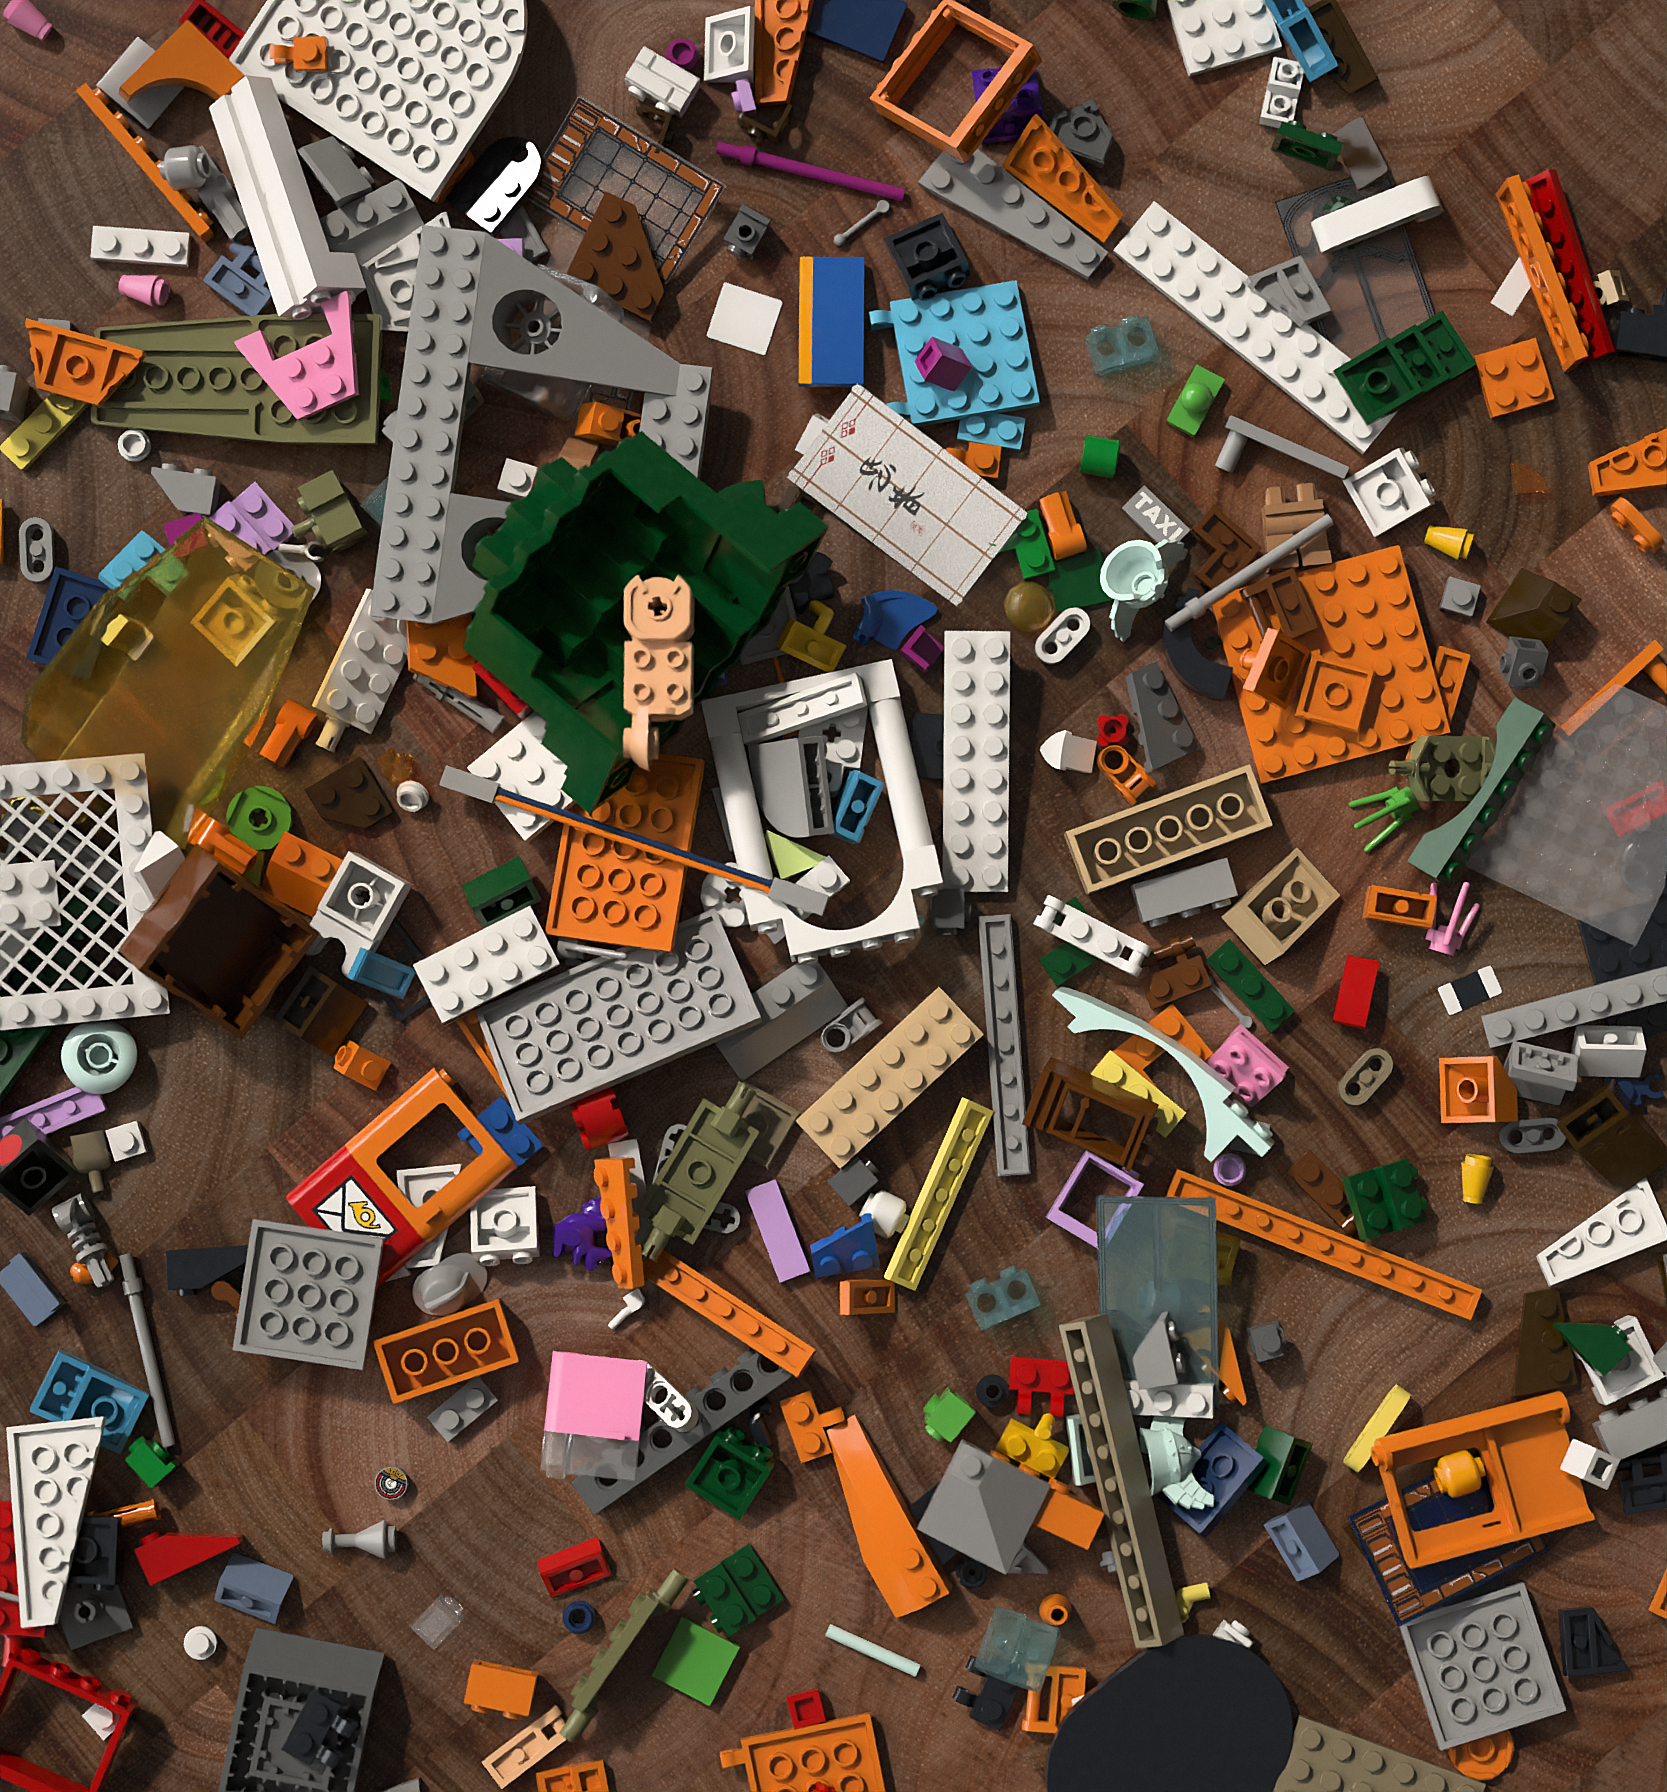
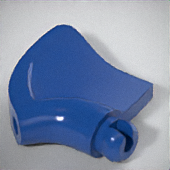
[853,590,938,651]

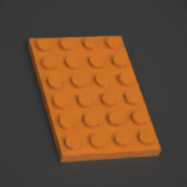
[545,754,705,953]

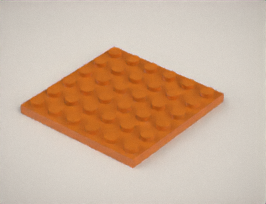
[1212,545,1451,784]

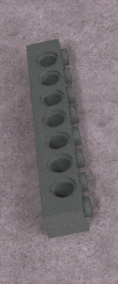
[571,1330,810,1515]

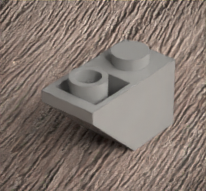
[151,463,221,519]
[1132,1312,1185,1390]

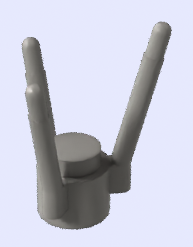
[557,937,628,967]

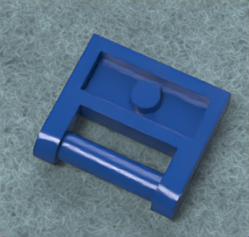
[457,1096,544,1184]

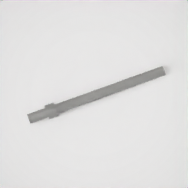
[1165,514,1334,632]
[119,1253,176,1447]

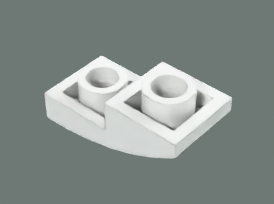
[1259,57,1304,128]

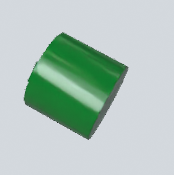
[1079,435,1121,479]

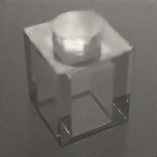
[410,1594,464,1650]

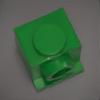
[125,1436,181,1489]

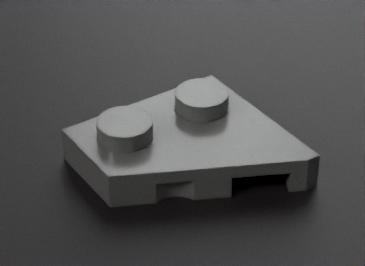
[1245,255,1331,327]

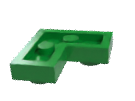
[988,509,1055,581]

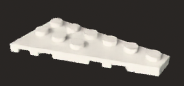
[6,1417,107,1628]

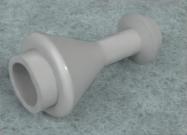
[322,1520,397,1559]

